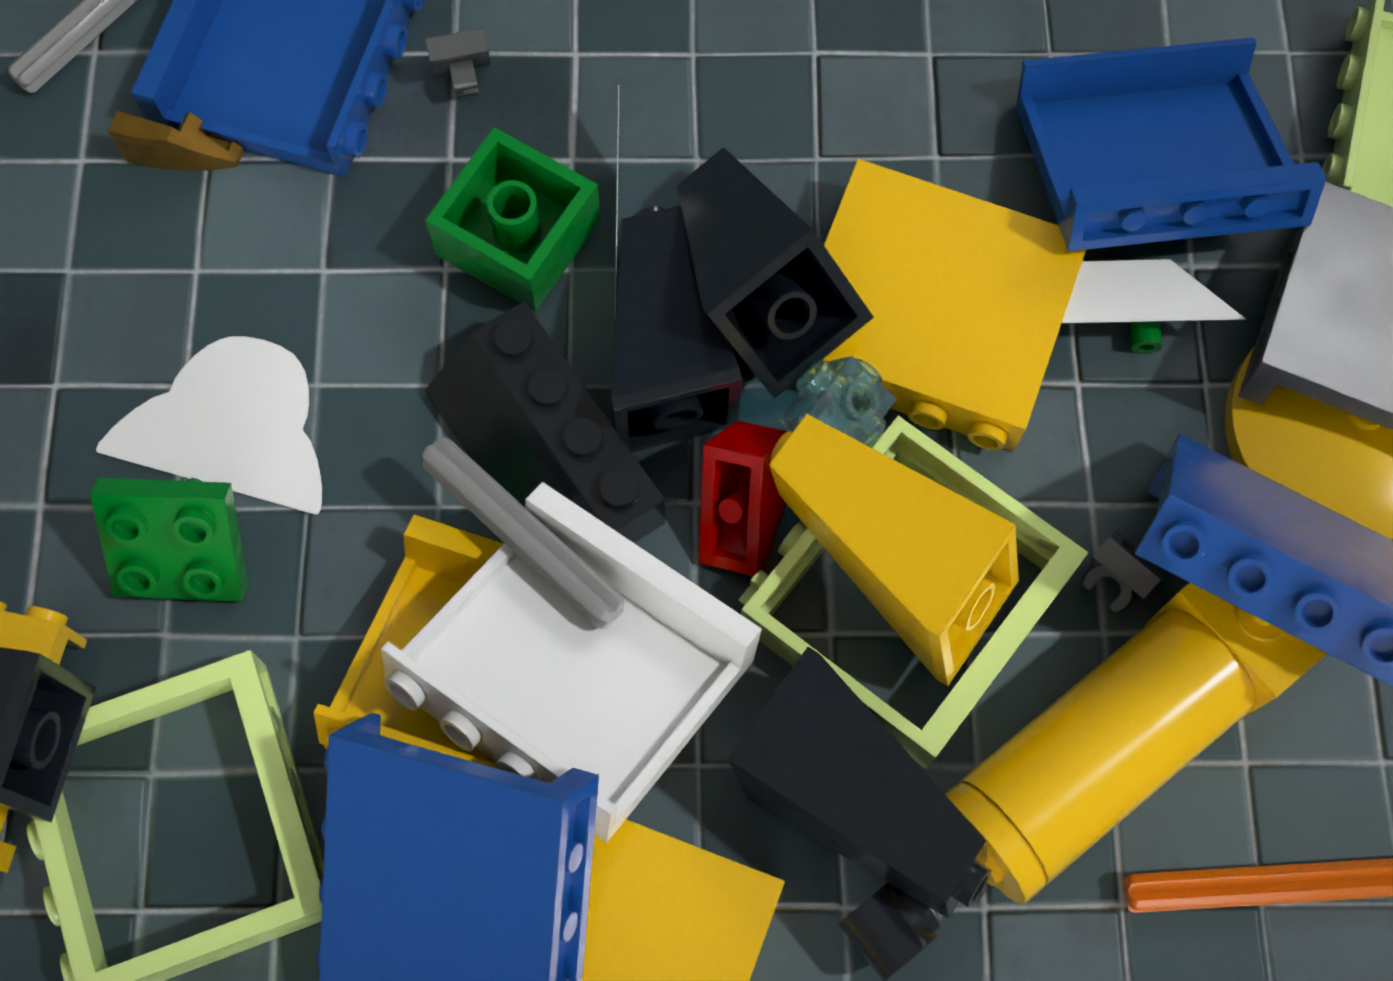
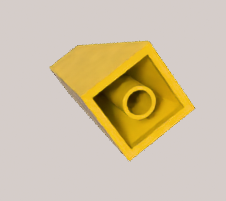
[769,414,1019,686]

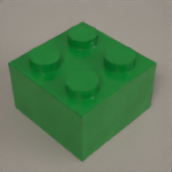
[425,127,601,312]

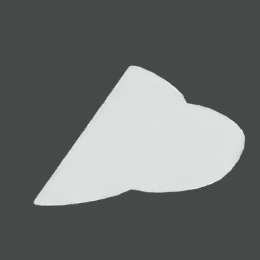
[96,336,322,515]

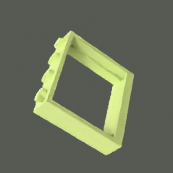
[738,416,1089,769]
[27,650,324,981]

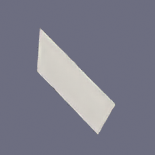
[614,85,619,321]
[1062,259,1246,323]

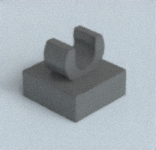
[425,28,491,98]
[1083,530,1166,612]

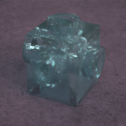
[779,356,896,446]

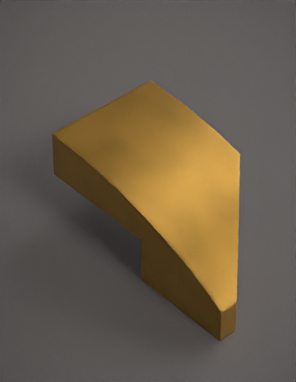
[107,111,244,171]

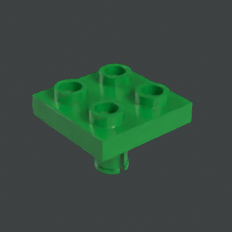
[90,477,248,602]

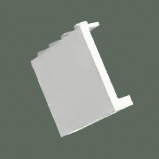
[381,482,762,843]

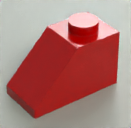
[699,420,788,576]

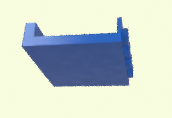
[131,0,425,177]
[1016,37,1327,251]
[1135,433,1393,687]
[316,713,599,981]

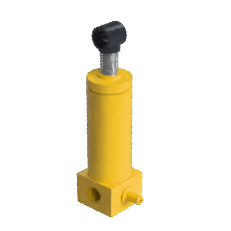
[838,583,1328,981]

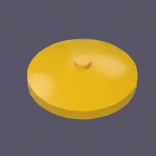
[1225,347,1393,540]

